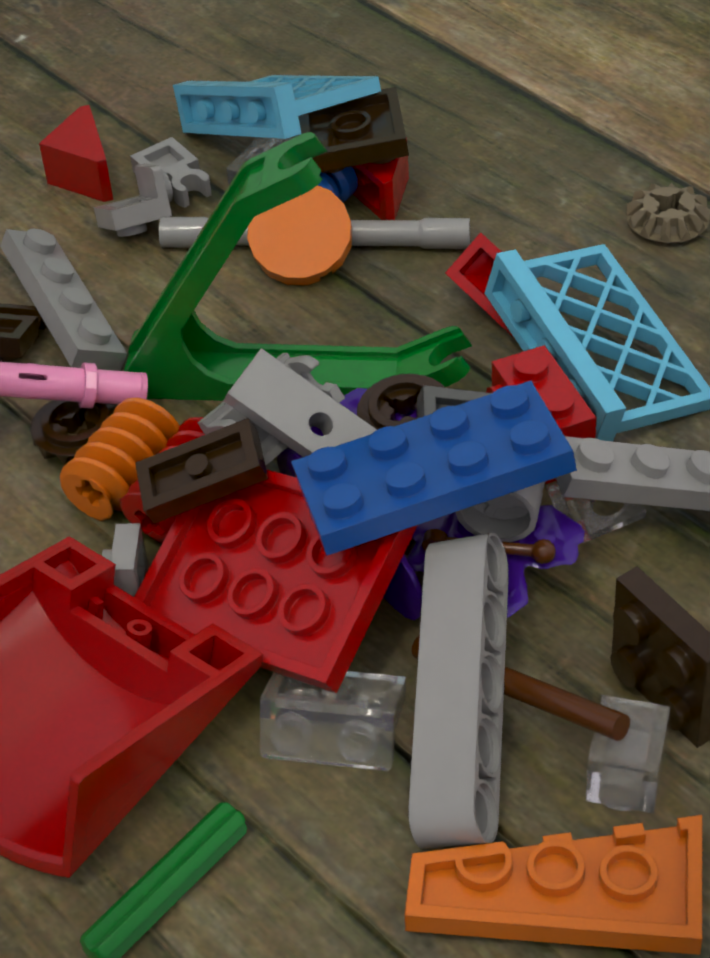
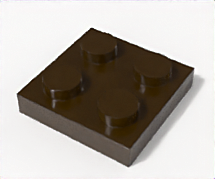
[298,87,409,174]
[610,566,710,748]

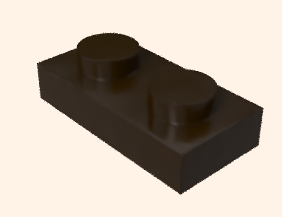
[135,418,269,524]

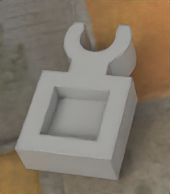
[130,137,212,207]

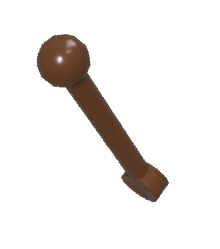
[422,529,556,564]

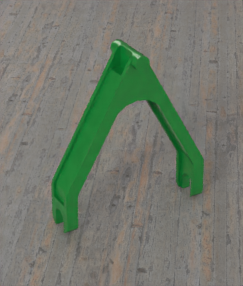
[124,132,472,401]

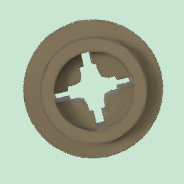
[626,182,710,243]

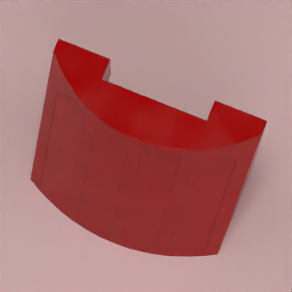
[0,536,263,878]

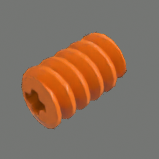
[60,397,180,521]

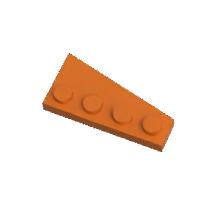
[404,815,702,955]

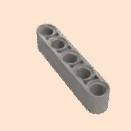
[408,532,508,850]

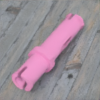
[0,362,148,409]

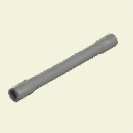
[159,217,470,249]

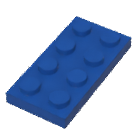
[291,380,577,556]

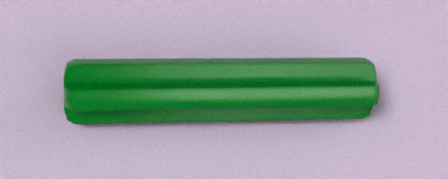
[80,802,247,958]

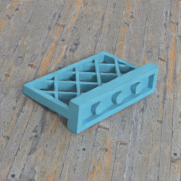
[173,75,381,139]
[484,244,710,442]

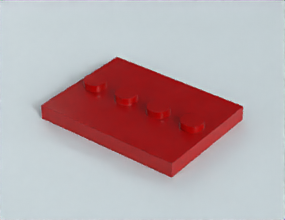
[134,470,418,694]

